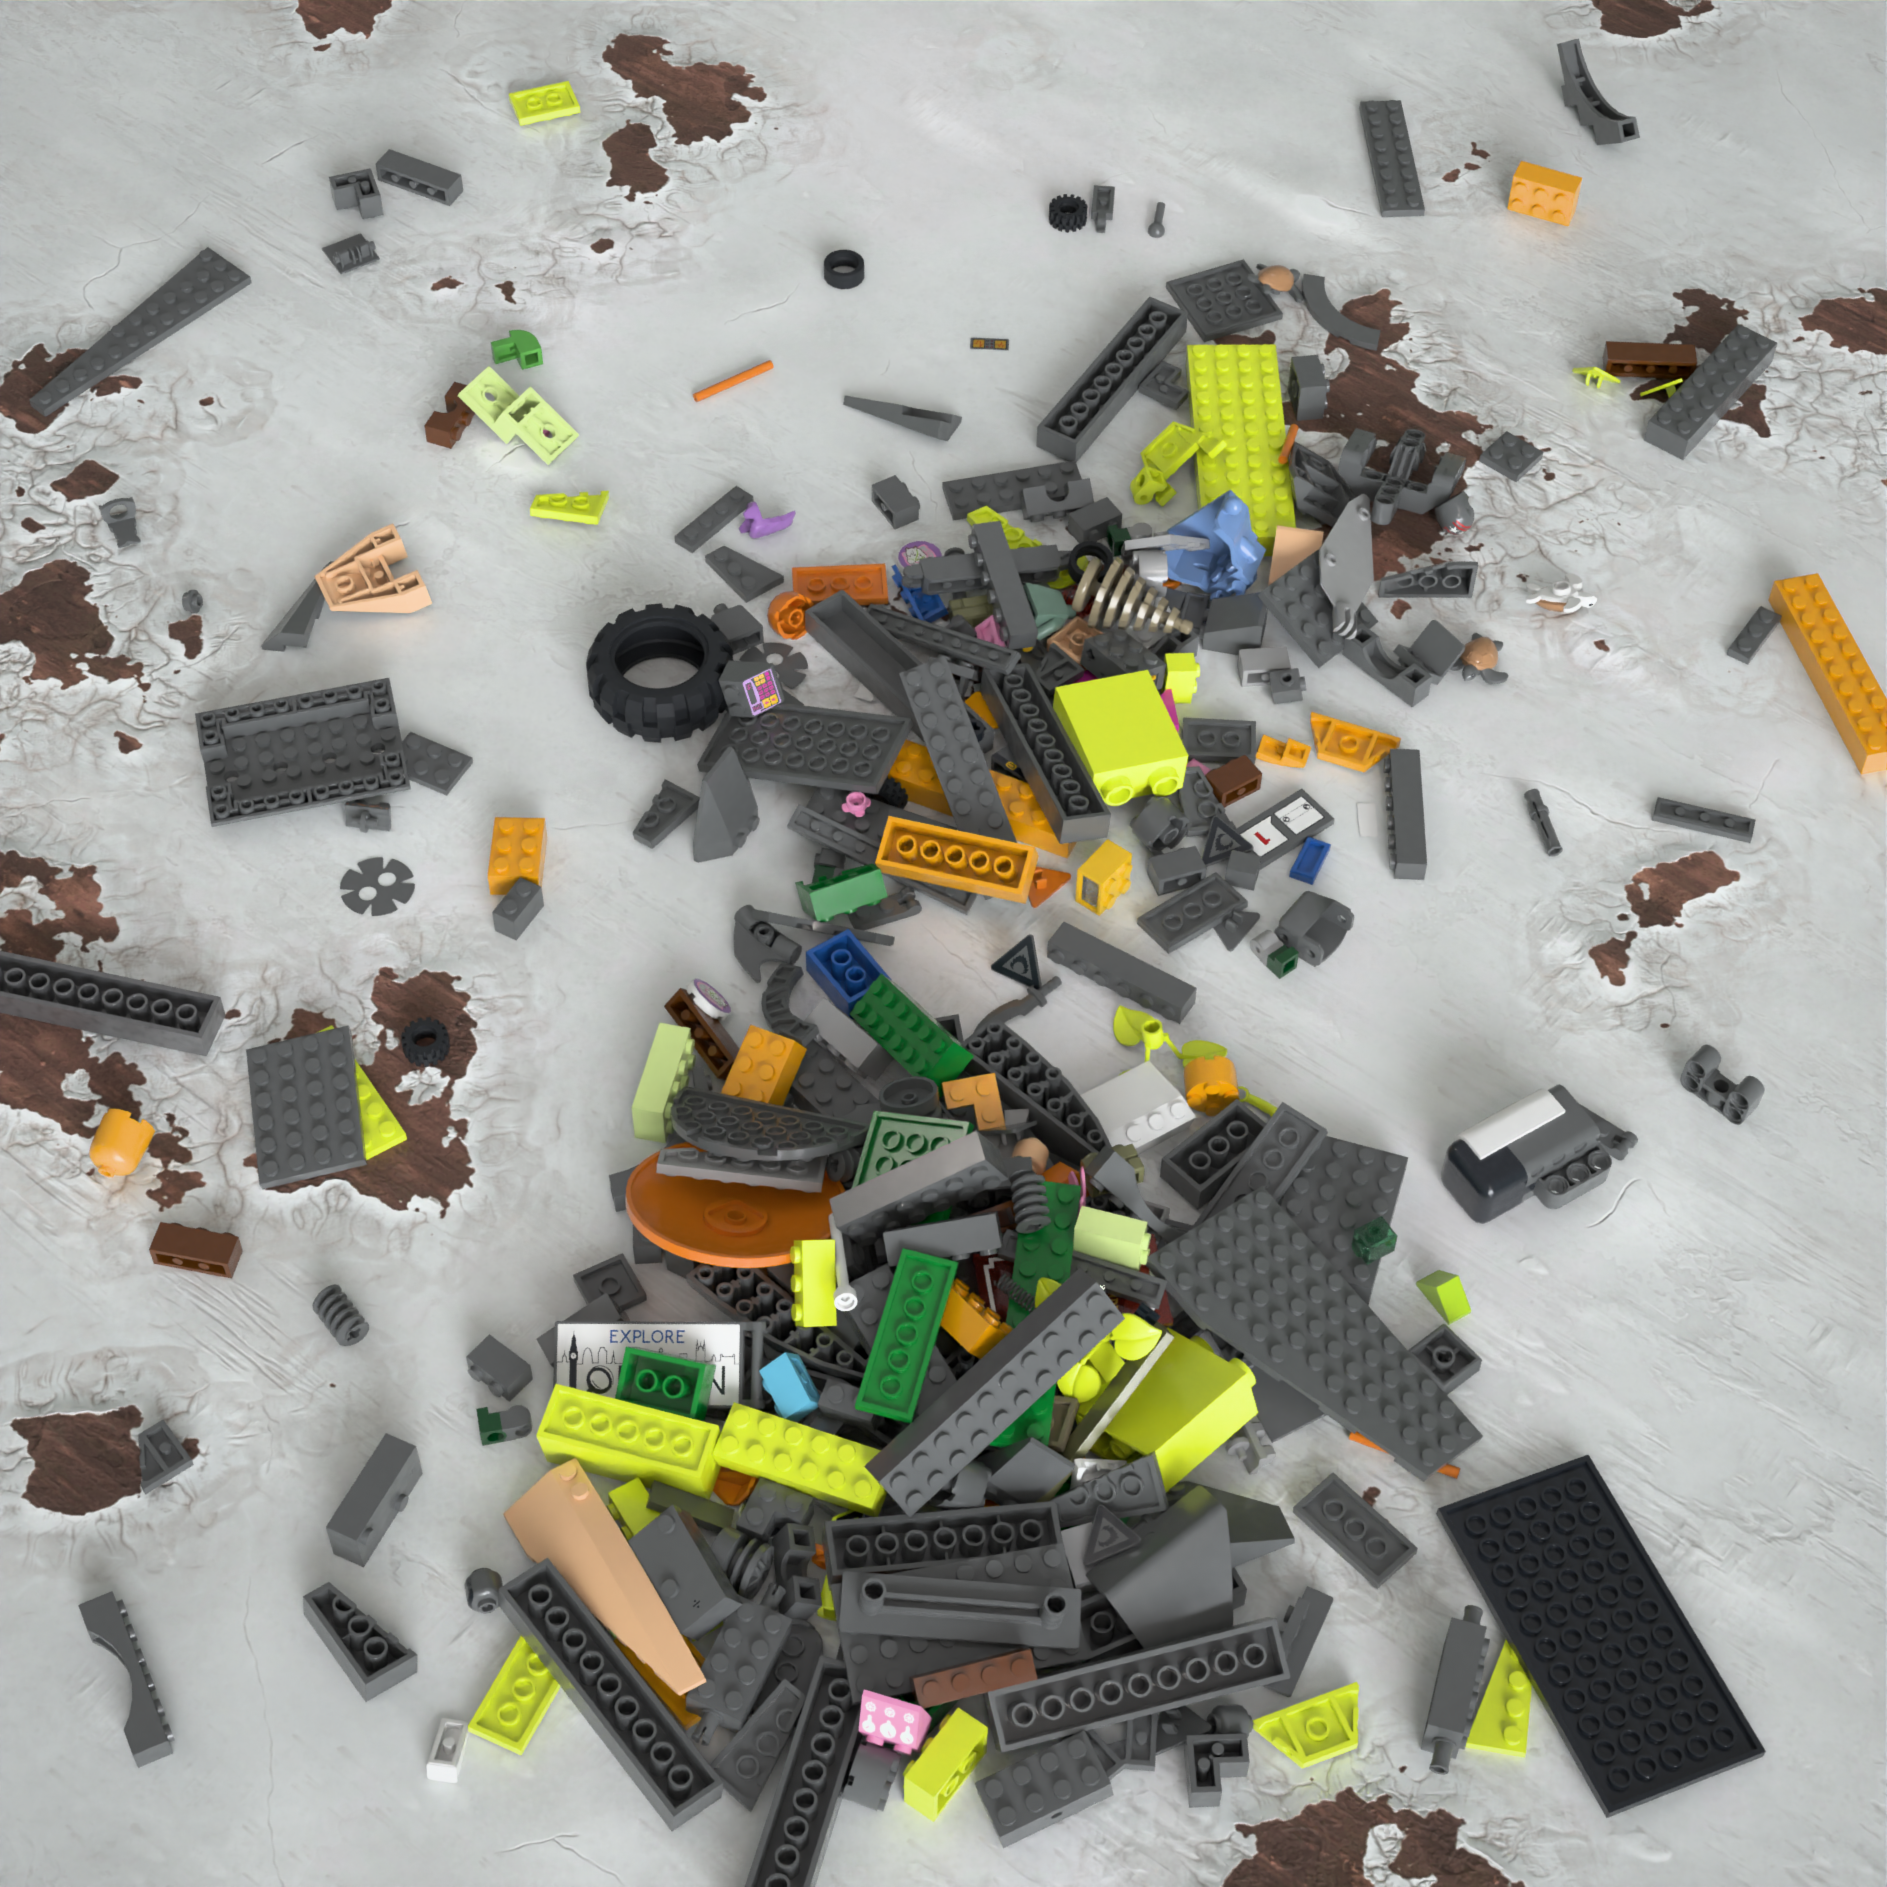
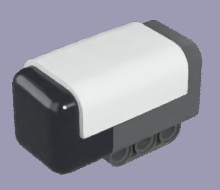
[1441,1084,1612,1224]

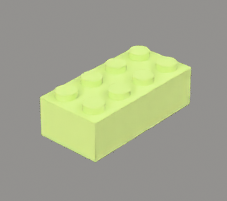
[631,1023,696,1143]

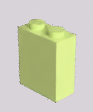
[1073,1206,1151,1271]

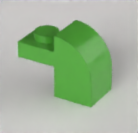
[491,330,543,370]

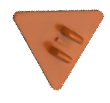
[1028,867,1071,908]

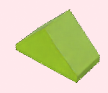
[1416,1270,1471,1325]

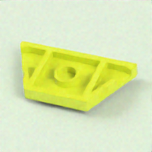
[1253,1682,1359,1768]

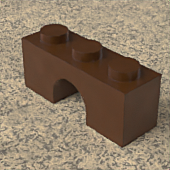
[424,382,475,449]

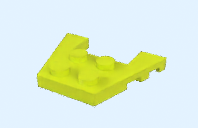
[1140,421,1227,507]

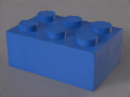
[806,929,892,1020]

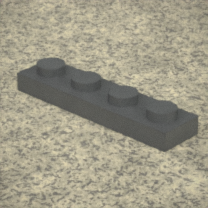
[675,486,754,553]

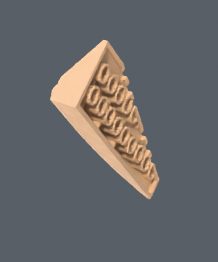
[503,1458,706,1696]

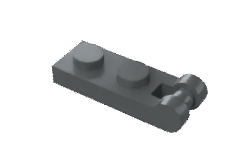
[847,887,922,931]
[1580,1104,1638,1160]

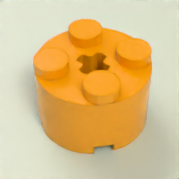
[1184,1056,1240,1117]

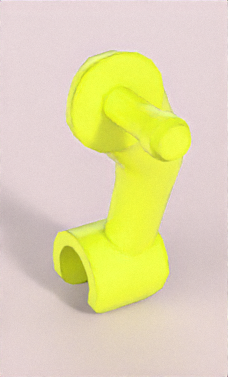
[1238,1086,1278,1117]

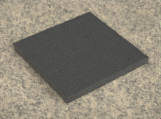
[1166,259,1283,342]

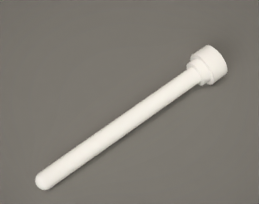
[829,1213,857,1311]

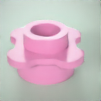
[842,792,871,817]

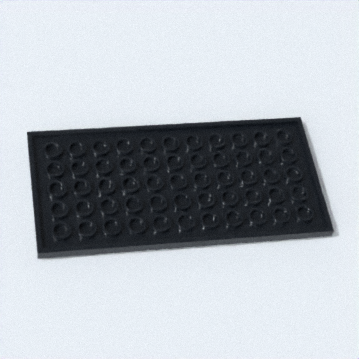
[1436,1455,1766,1818]

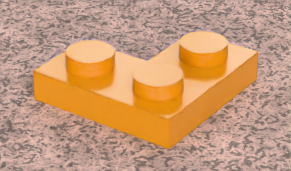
[941,1073,1005,1131]

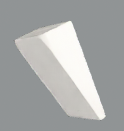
[427,1718,470,1783]

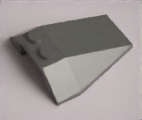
[1289,441,1356,527]
[693,746,760,863]

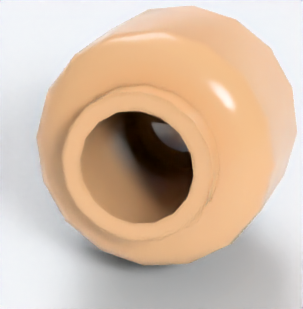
[1011,1137,1049,1175]

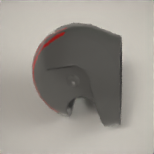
[1434,491,1474,535]

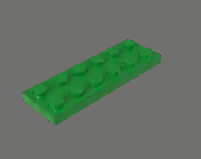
[855,1248,958,1424]

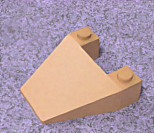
[314,524,432,613]

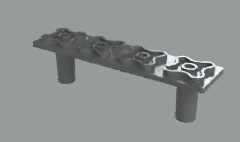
[839,1571,1081,1650]

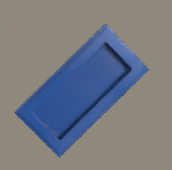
[1289,837,1331,885]

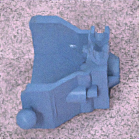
[1165,490,1266,601]

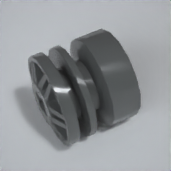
[710,1525,775,1600]

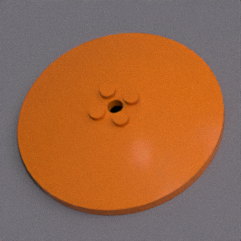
[625,1142,845,1268]

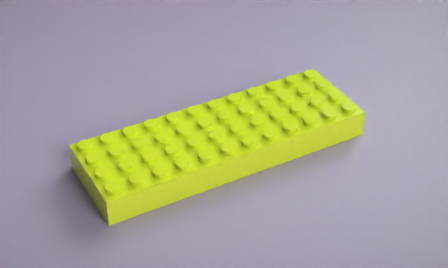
[1185,344,1296,557]

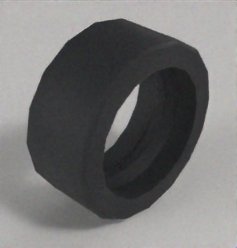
[824,250,864,289]
[1067,541,1114,584]

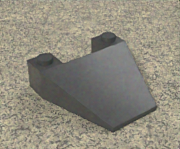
[1161,1481,1295,1568]

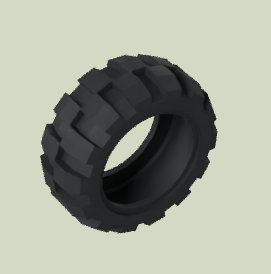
[586,603,734,743]

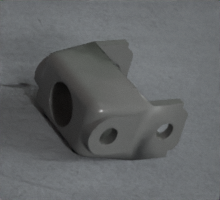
[1274,891,1354,967]

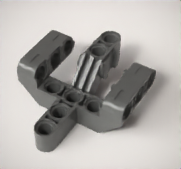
[1338,428,1466,525]

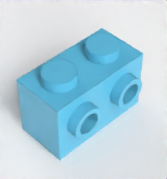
[759,1352,820,1422]

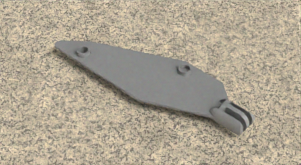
[1319,494,1374,639]

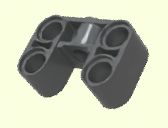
[1680,1044,1765,1125]

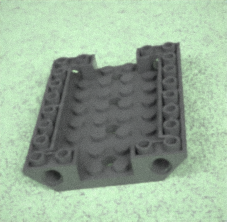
[195,678,411,827]

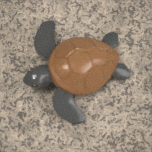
[1247,264,1304,303]
[1450,633,1509,684]

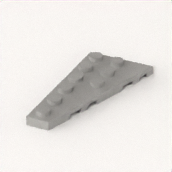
[656,1148,828,1193]

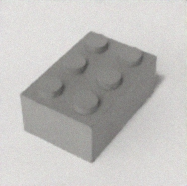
[804,998,894,1081]

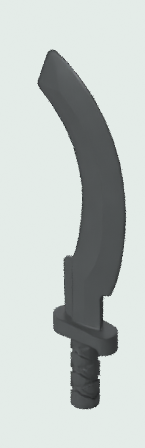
[973,976,1062,1033]

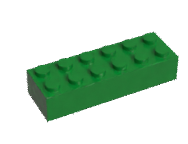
[850,973,974,1098]

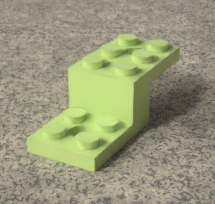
[458,366,579,465]

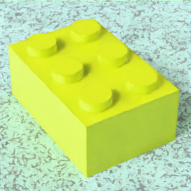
[903,1707,988,1822]

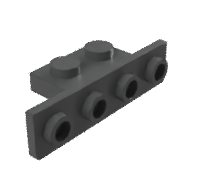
[1263,1586,1333,1697]

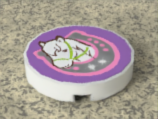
[897,540,943,573]
[687,978,732,1021]

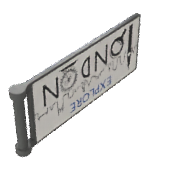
[553,1321,766,1408]

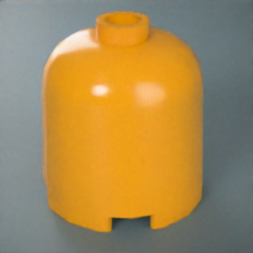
[89,1109,155,1177]

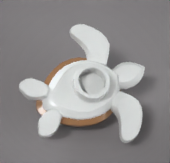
[1526,573,1597,612]

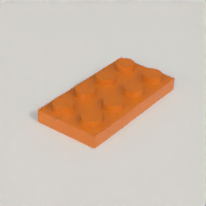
[792,563,888,606]

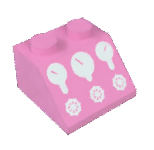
[859,1690,932,1756]

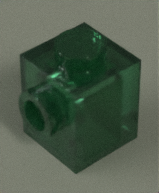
[1352,1216,1398,1265]

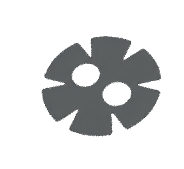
[739,643,808,692]
[340,857,415,916]

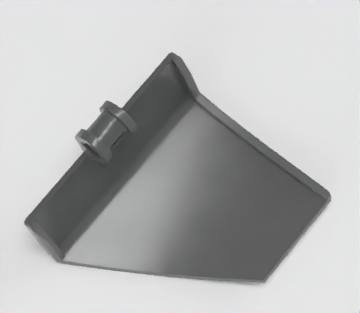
[1086,1485,1233,1649]

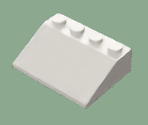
[1080,1061,1196,1155]

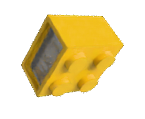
[1075,839,1132,916]

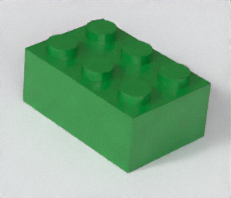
[615,1347,716,1421]

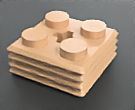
[1046,616,1104,671]

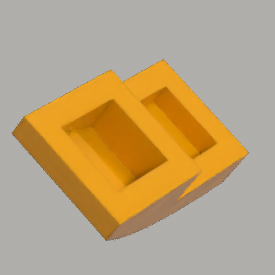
[1256,734,1311,768]

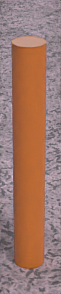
[1278,424,1299,464]

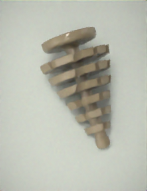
[1072,557,1193,635]

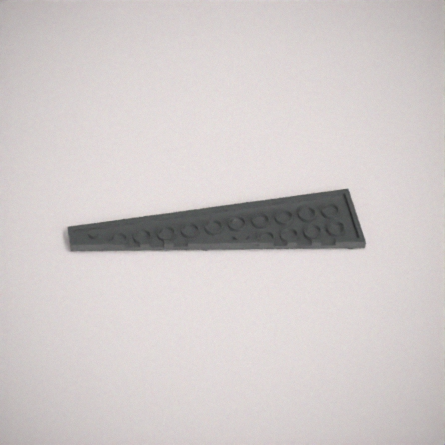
[30,247,252,417]

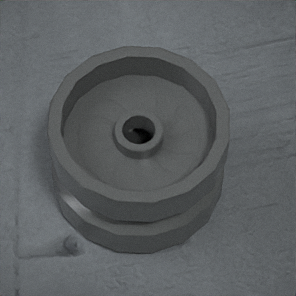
[879,1076,943,1119]

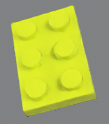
[509,81,580,126]

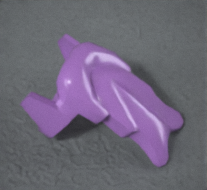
[739,501,796,538]

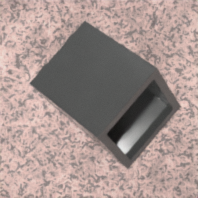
[1199,592,1268,655]

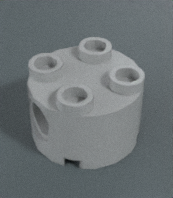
[1129,550,1168,597]

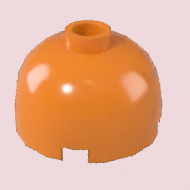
[767,591,814,640]

